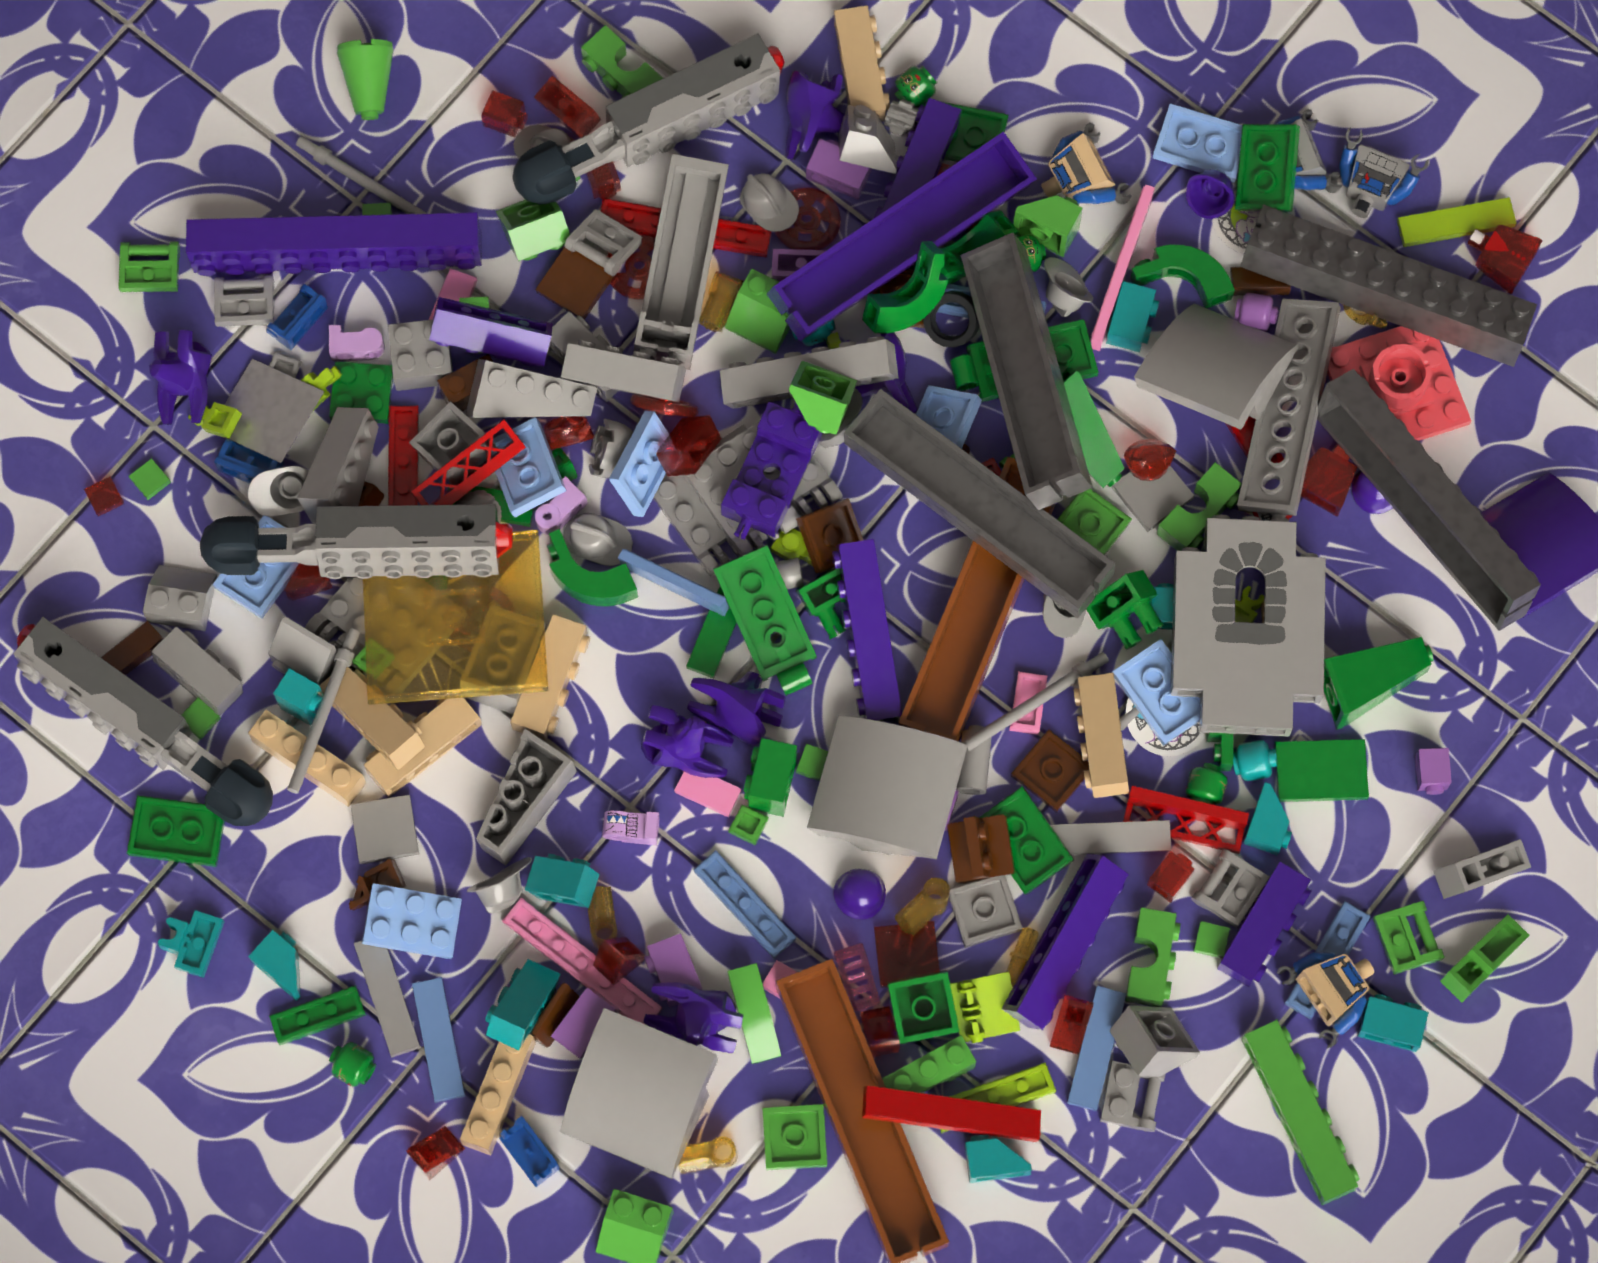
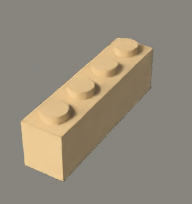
[834,6,890,122]
[511,614,590,741]
[320,667,425,770]
[1074,673,1129,798]
[363,691,482,798]
[248,709,366,807]
[460,1034,536,1156]

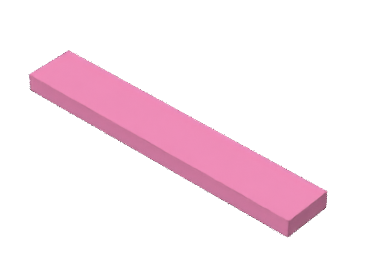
[1090,185,1155,351]
[502,897,662,1026]

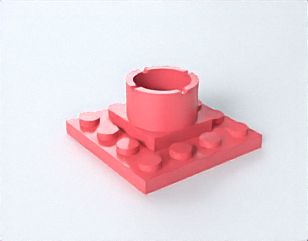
[1327,326,1471,441]

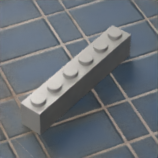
[720,336,899,409]

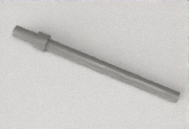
[296,136,428,214]
[287,628,360,794]
[961,652,1109,752]

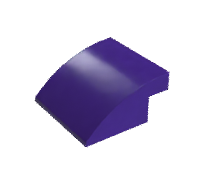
[1481,472,1598,618]

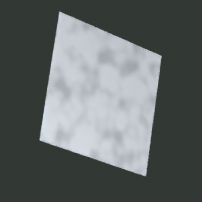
[224,359,324,463]

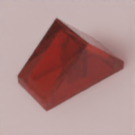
[284,563,333,601]
[593,937,645,986]
[1049,995,1094,1055]
[860,1006,900,1057]
[406,1126,465,1181]

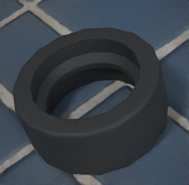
[923,291,980,348]

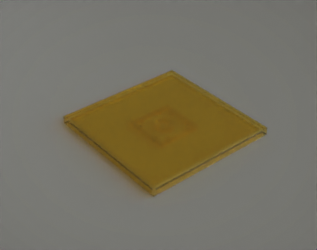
[363,530,549,704]

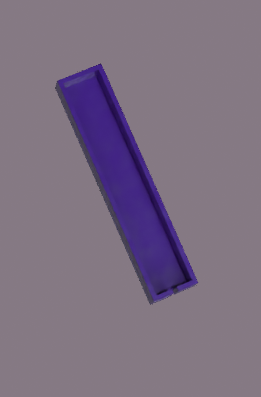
[767,131,1037,342]
[186,212,482,276]

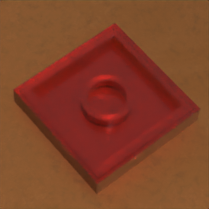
[874,921,940,988]

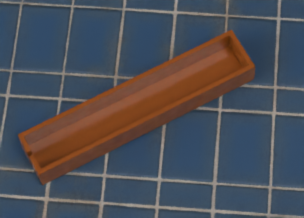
[899,457,1056,742]
[776,959,949,1263]

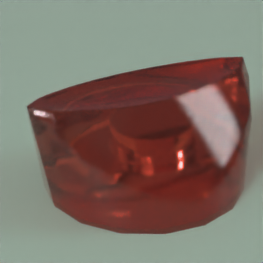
[544,416,594,450]
[1124,439,1176,481]

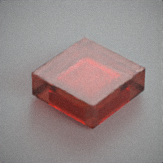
[84,476,124,517]

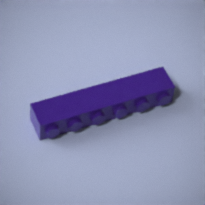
[874,97,961,218]
[832,539,902,720]
[1002,854,1129,1030]

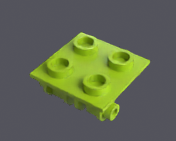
[950,971,1020,1043]

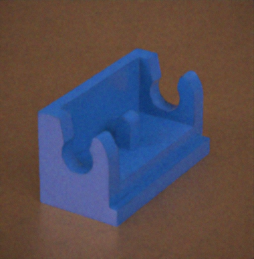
[266,284,328,350]
[214,439,284,483]
[499,1116,560,1188]

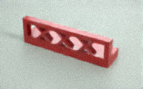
[410,419,526,505]
[1123,786,1249,854]

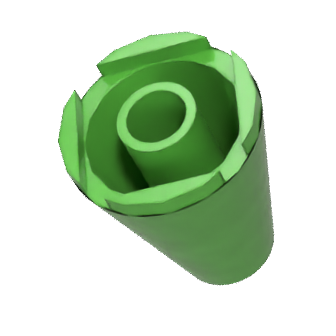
[337,39,394,120]

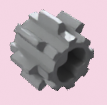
[884,99,918,136]

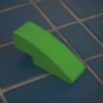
[1440,914,1530,1002]
[727,963,781,1065]

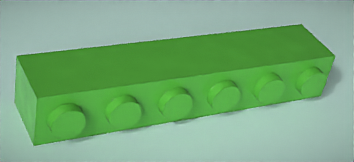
[1241,1020,1359,1206]

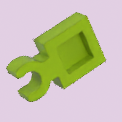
[188,402,242,439]
[1235,586,1264,623]

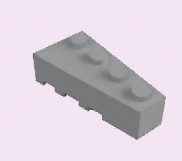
[465,359,597,418]
[297,407,379,524]

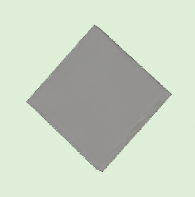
[1112,451,1195,532]
[350,795,419,864]
[947,875,1023,948]

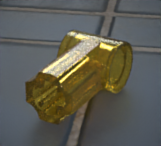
[699,271,744,332]
[895,878,950,936]
[587,886,618,950]
[678,1137,738,1175]

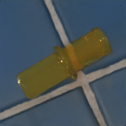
[1006,927,1039,987]

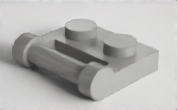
[565,209,642,276]
[214,275,274,327]
[1191,849,1270,928]
[1100,1061,1166,1132]

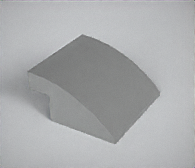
[1134,304,1298,429]
[807,715,967,859]
[560,1008,718,1179]

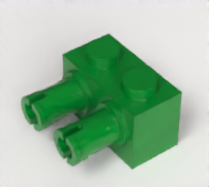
[796,568,846,639]
[1086,570,1164,650]

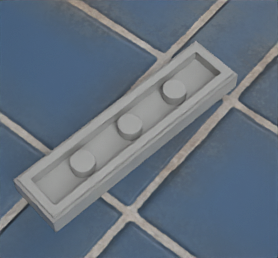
[1051,820,1171,855]
[354,941,420,1058]

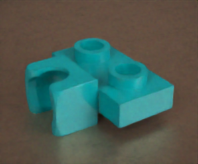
[158,910,225,978]

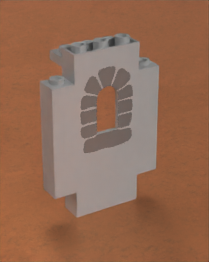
[1171,515,1326,737]

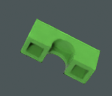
[581,25,664,98]
[1157,462,1242,551]
[1125,908,1181,1007]
[882,1035,976,1093]

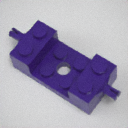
[721,402,822,540]

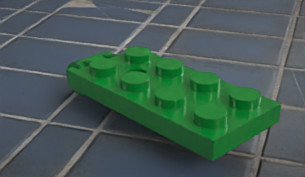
[950,319,1099,402]
[713,544,817,696]

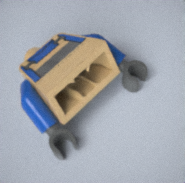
[1041,123,1132,204]
[1277,952,1374,1048]

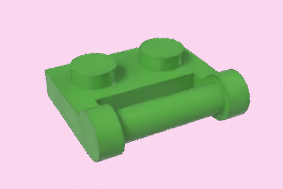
[119,241,180,292]
[1373,901,1445,975]

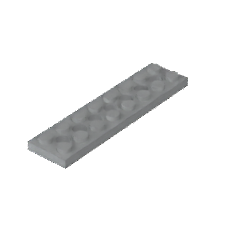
[1237,298,1341,516]

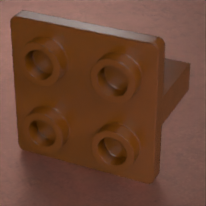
[947,814,1015,883]

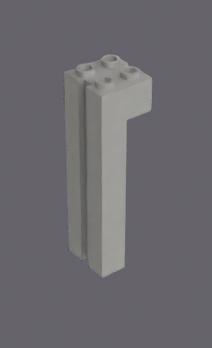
[634,154,729,370]

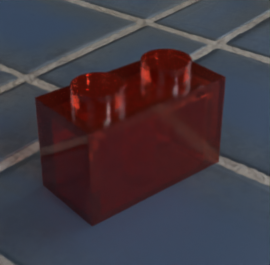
[534,75,601,138]
[656,415,722,476]

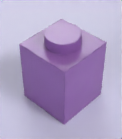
[1415,748,1452,795]

